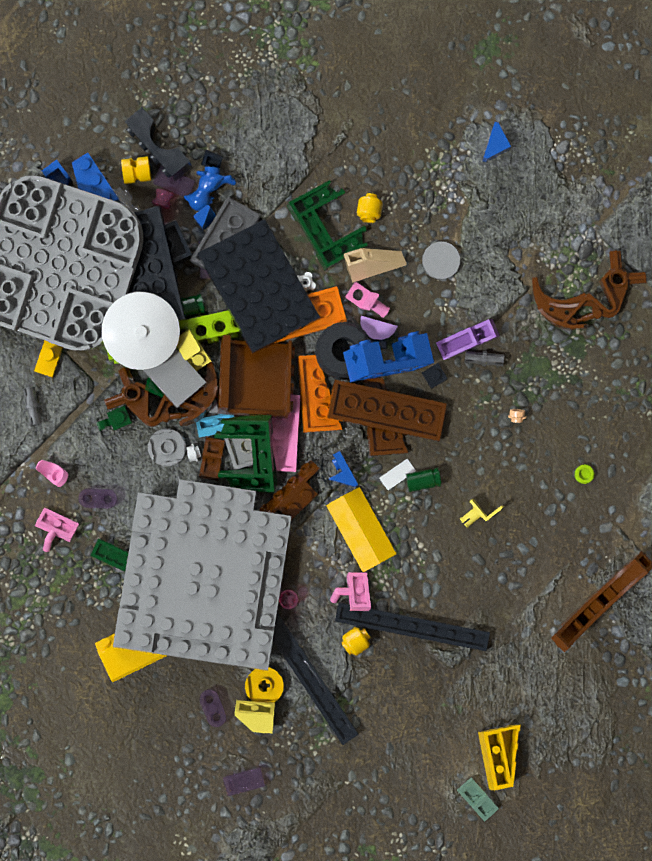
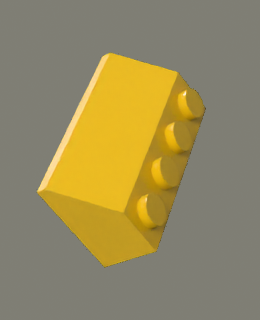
[95,634,166,683]

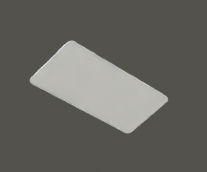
[380,459,416,490]

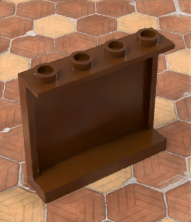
[218,335,295,419]

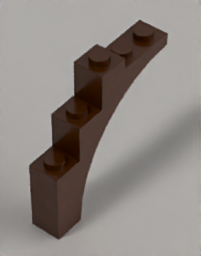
[551,551,652,652]

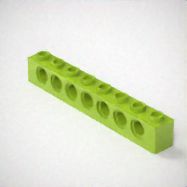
[107,311,241,364]

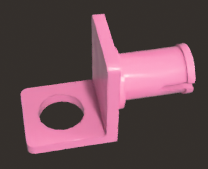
[346,282,390,318]

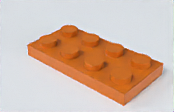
[275,286,347,343]

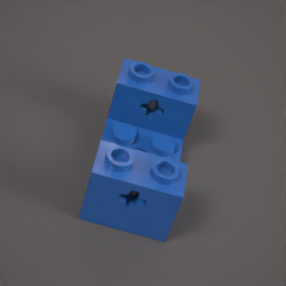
[343,331,434,382]

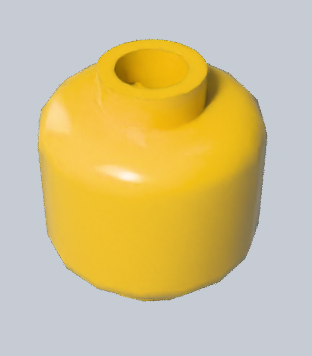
[357,193,383,223]
[341,627,370,656]

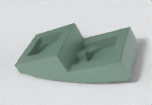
[457,777,499,822]

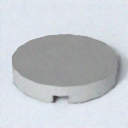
[422,242,460,280]
[148,429,186,467]

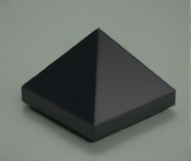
[201,150,223,168]

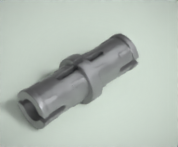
[465,351,504,366]
[23,387,42,427]

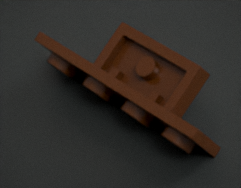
[259,460,320,520]

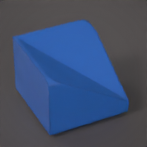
[194,205,216,230]

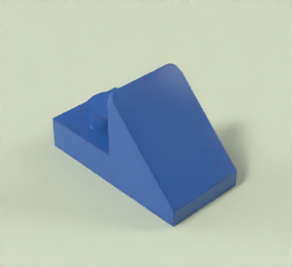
[329,451,358,488]

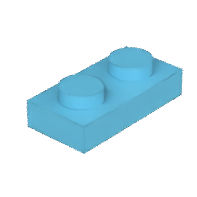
[196,414,234,438]

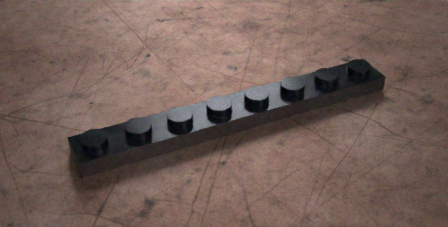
[335,603,490,651]
[273,612,359,745]

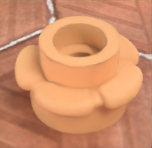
[508,409,527,423]

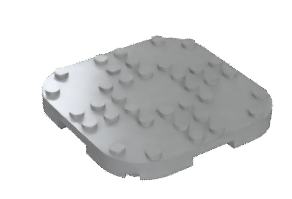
[0,176,143,351]

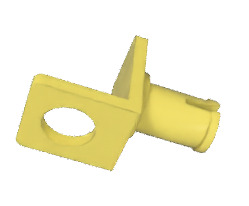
[460,499,504,528]

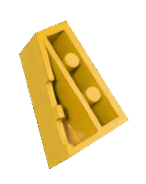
[478,725,520,790]

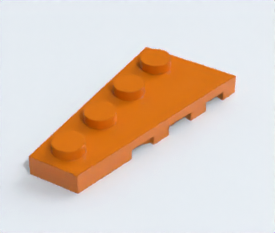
[297,355,342,433]

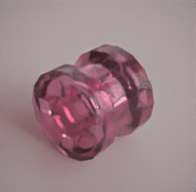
[152,188,174,209]
[279,590,298,609]

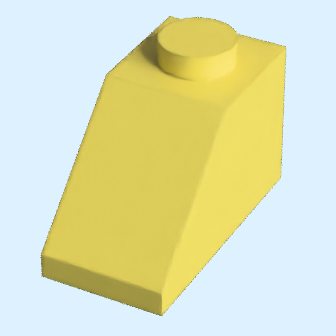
[235,700,275,734]

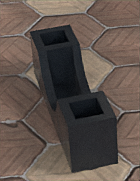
[124,107,192,181]

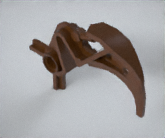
[532,250,646,331]
[104,362,218,427]

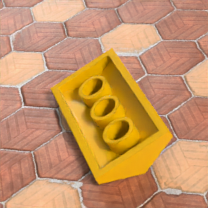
[326,487,396,572]

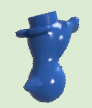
[184,167,236,211]

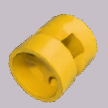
[121,156,151,184]

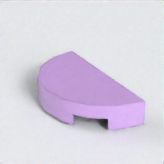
[360,316,398,340]

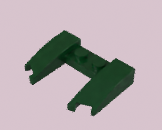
[287,180,367,271]
[214,415,277,492]

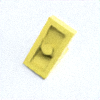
[177,329,211,371]

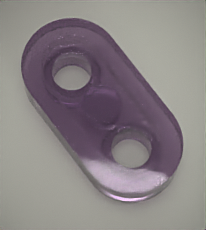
[78,489,117,509]
[200,689,226,727]

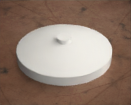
[102,292,180,370]

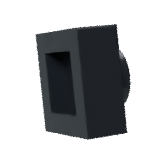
[421,363,448,389]

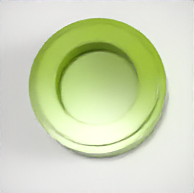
[574,465,594,484]

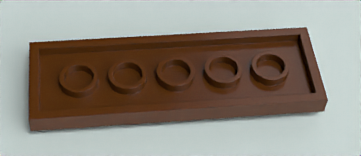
[327,380,447,441]

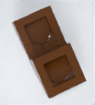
[199,437,225,481]

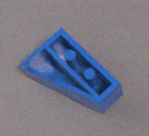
[72,152,121,203]

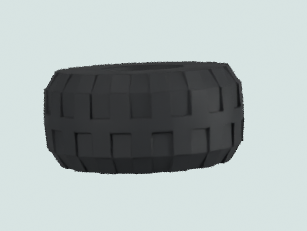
[315,322,370,380]

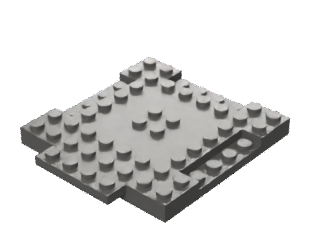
[113,479,291,671]

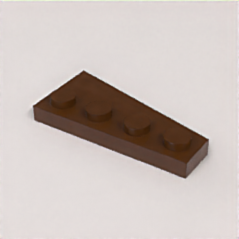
[363,378,408,456]

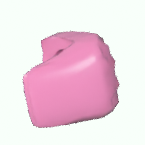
[36,460,69,487]

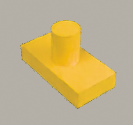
[34,341,63,378]

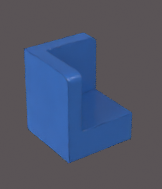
[42,159,72,185]

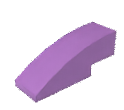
[436,319,500,360]

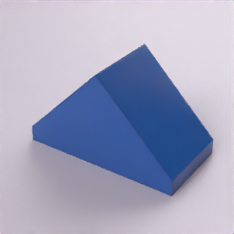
[482,122,511,162]

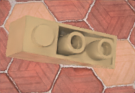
[344,248,407,283]

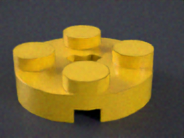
[245,667,284,703]

